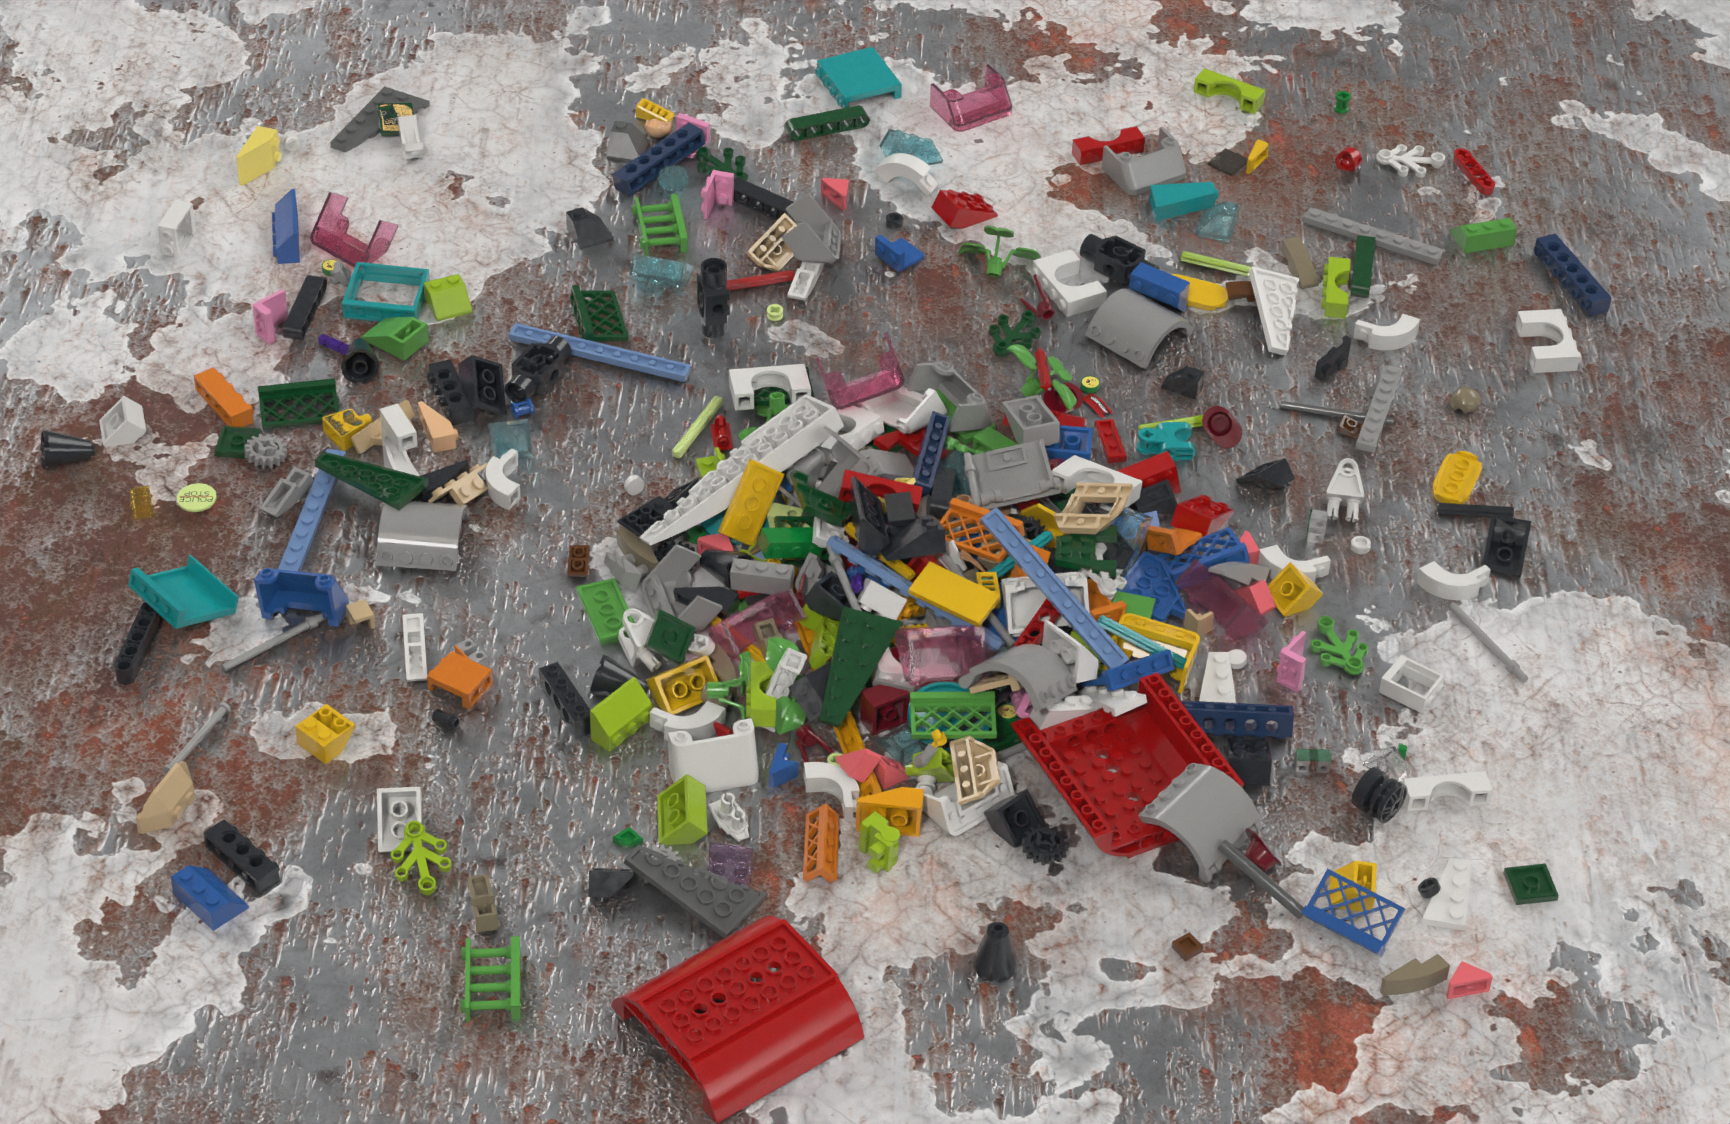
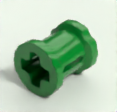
[1334,91,1351,114]

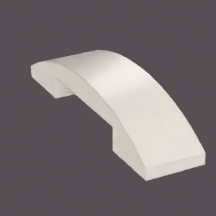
[762,647,807,732]

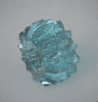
[658,164,688,192]

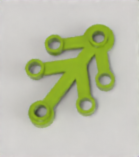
[391,821,452,895]

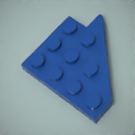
[1112,551,1187,623]

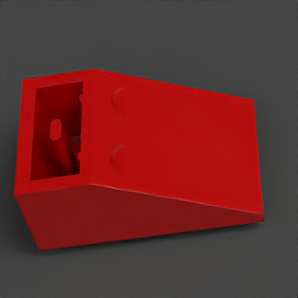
[931,189,998,229]
[1170,495,1234,537]

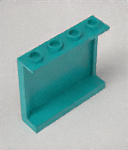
[815,47,902,108]
[128,555,239,629]

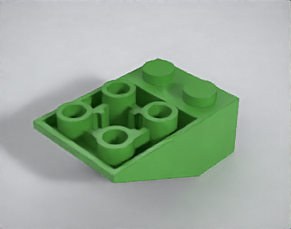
[361,317,429,361]

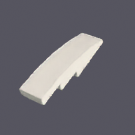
[787,262,825,301]
[403,613,427,682]

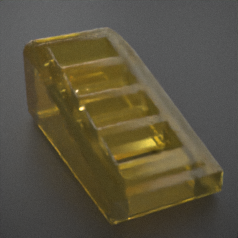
[129,485,154,520]

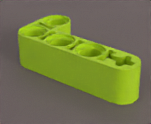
[797,604,839,670]

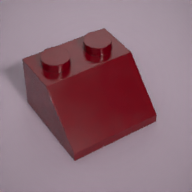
[860,684,910,736]

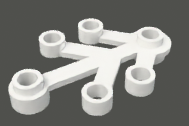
[1376,144,1445,178]
[1078,543,1127,596]

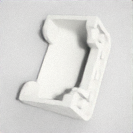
[856,370,948,434]
[1001,572,1089,637]
[668,718,759,793]
[916,761,1015,836]

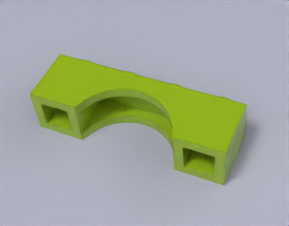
[1193,68,1266,114]
[1321,257,1351,319]
[746,661,776,727]

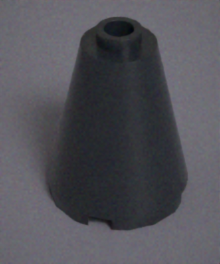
[341,338,379,384]
[40,430,95,469]
[700,549,754,591]
[589,655,649,697]
[973,922,1017,982]

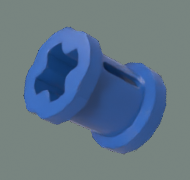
[510,398,534,419]

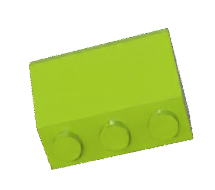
[590,677,652,752]
[657,774,708,845]

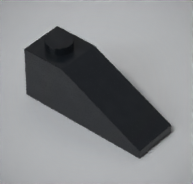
[417,460,469,503]
[673,586,740,623]

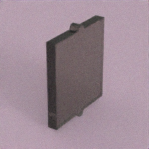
[1208,148,1248,176]

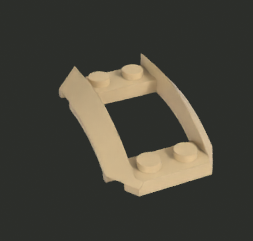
[1054,482,1133,534]

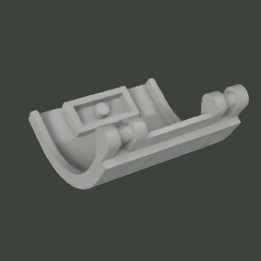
[1085,288,1194,368]
[971,439,1061,510]
[376,501,469,571]
[959,644,1077,712]
[1138,763,1262,883]

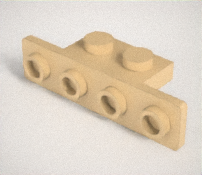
[351,400,415,454]
[428,463,488,505]

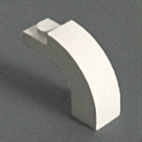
[397,115,423,159]
[874,153,938,196]
[1353,314,1420,350]
[486,448,521,510]
[1258,545,1331,583]
[1416,561,1491,600]
[650,701,725,741]
[804,762,860,822]

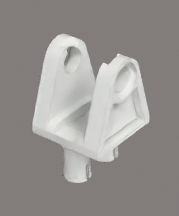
[1324,458,1364,522]
[618,608,670,672]

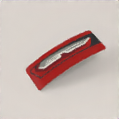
[1083,393,1113,418]

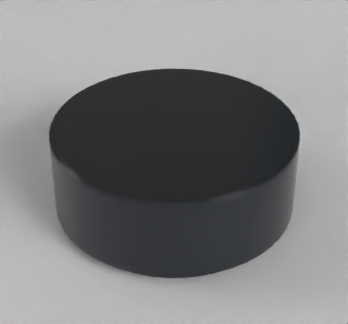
[885,213,904,229]
[1418,878,1441,898]

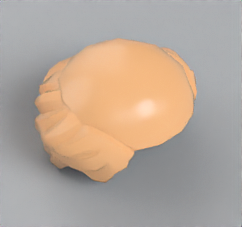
[645,119,672,138]

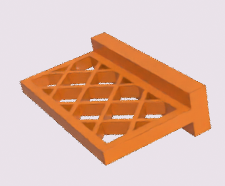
[939,498,1025,563]

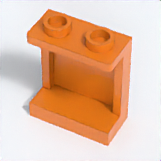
[1087,579,1127,622]
[427,651,493,709]

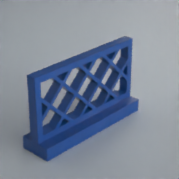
[1157,527,1250,590]
[1080,649,1175,691]
[1301,868,1405,957]

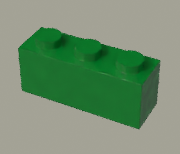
[758,527,824,559]

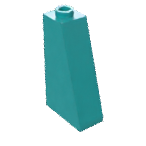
[1149,182,1219,221]

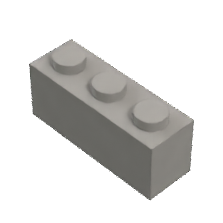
[730,558,795,597]

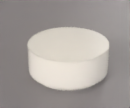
[624,475,645,495]
[1350,536,1371,554]
[1229,649,1247,669]

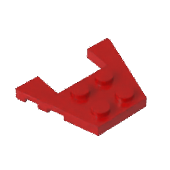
[873,427,950,467]

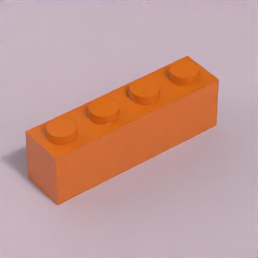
[193,367,254,427]

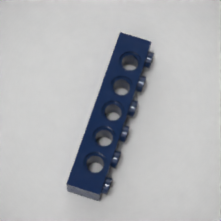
[612,122,705,196]
[1534,234,1612,317]
[912,411,951,497]
[1180,700,1294,739]

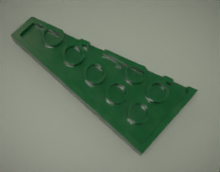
[819,606,903,727]

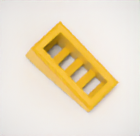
[636,98,675,123]
[1246,139,1269,174]
[976,572,1001,608]

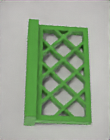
[910,691,997,739]

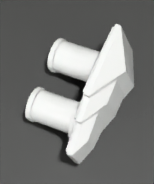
[708,792,749,842]

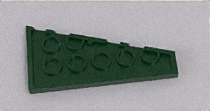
[315,452,428,511]

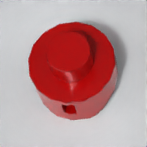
[1335,147,1362,172]

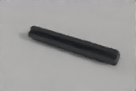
[1436,503,1514,518]

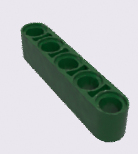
[784,105,870,141]
[1350,235,1376,298]

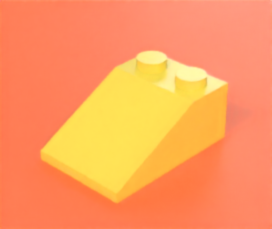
[236,126,282,186]

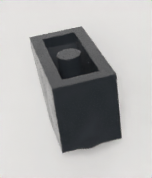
[1161,366,1205,399]

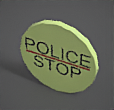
[177,483,217,512]

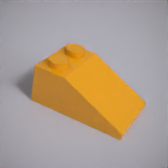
[855,787,924,837]

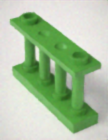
[632,194,688,256]
[461,936,521,1022]

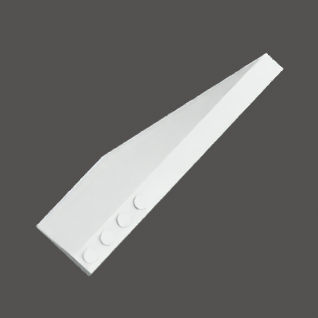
[639,394,844,546]

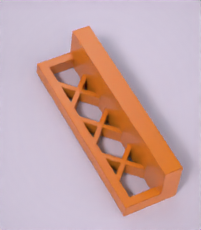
[803,804,840,883]

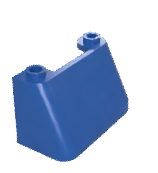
[254,568,349,627]

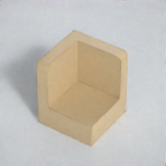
[346,599,375,630]
[1184,608,1214,636]

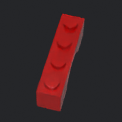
[1072,126,1145,165]
[838,469,923,514]

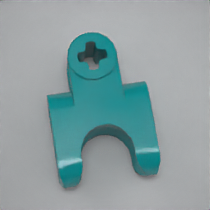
[1136,422,1196,461]

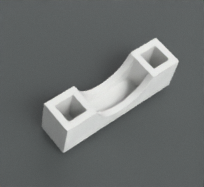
[1403,771,1492,812]

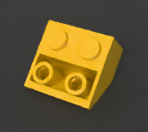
[295,704,356,764]
[1328,861,1377,912]

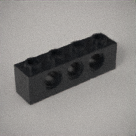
[427,359,475,426]
[539,662,591,739]
[203,819,280,895]

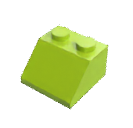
[424,274,472,321]

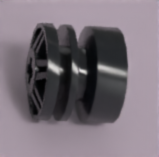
[1351,767,1408,823]

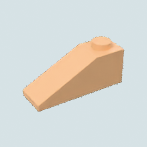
[418,401,459,453]

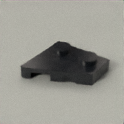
[1315,335,1351,380]
[1134,479,1177,515]

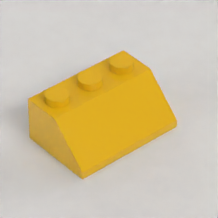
[646,655,718,715]

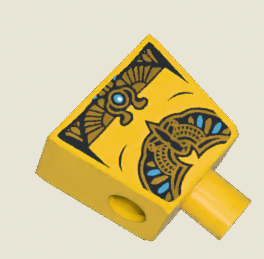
[322,409,372,451]

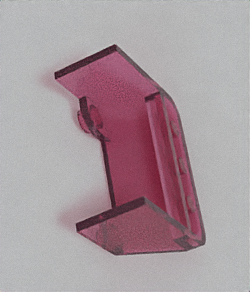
[930,64,1013,132]
[310,192,399,269]
[815,331,904,410]
[1175,559,1270,640]
[706,588,806,659]

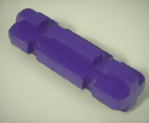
[318,334,349,355]
[851,572,863,594]

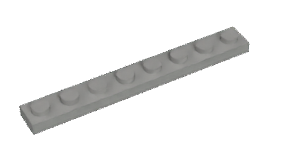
[1303,207,1444,265]
[1355,365,1403,453]

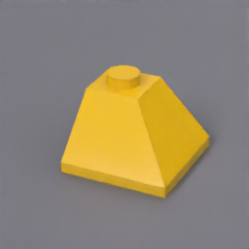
[1267,562,1323,617]

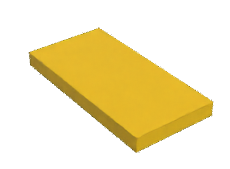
[718,459,785,546]
[908,562,1000,627]

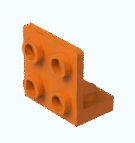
[1143,525,1203,555]

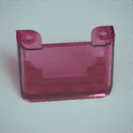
[895,625,986,685]

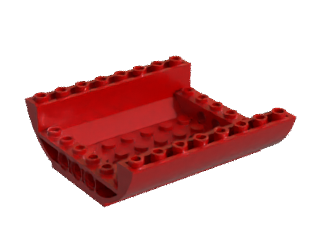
[1011,672,1244,859]
[611,915,864,1124]

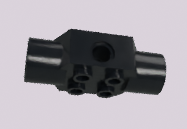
[1080,234,1160,285]
[697,258,730,338]
[504,336,572,403]

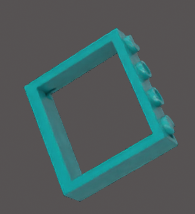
[342,262,430,322]

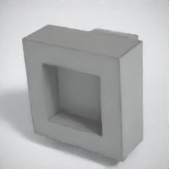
[329,260,351,286]

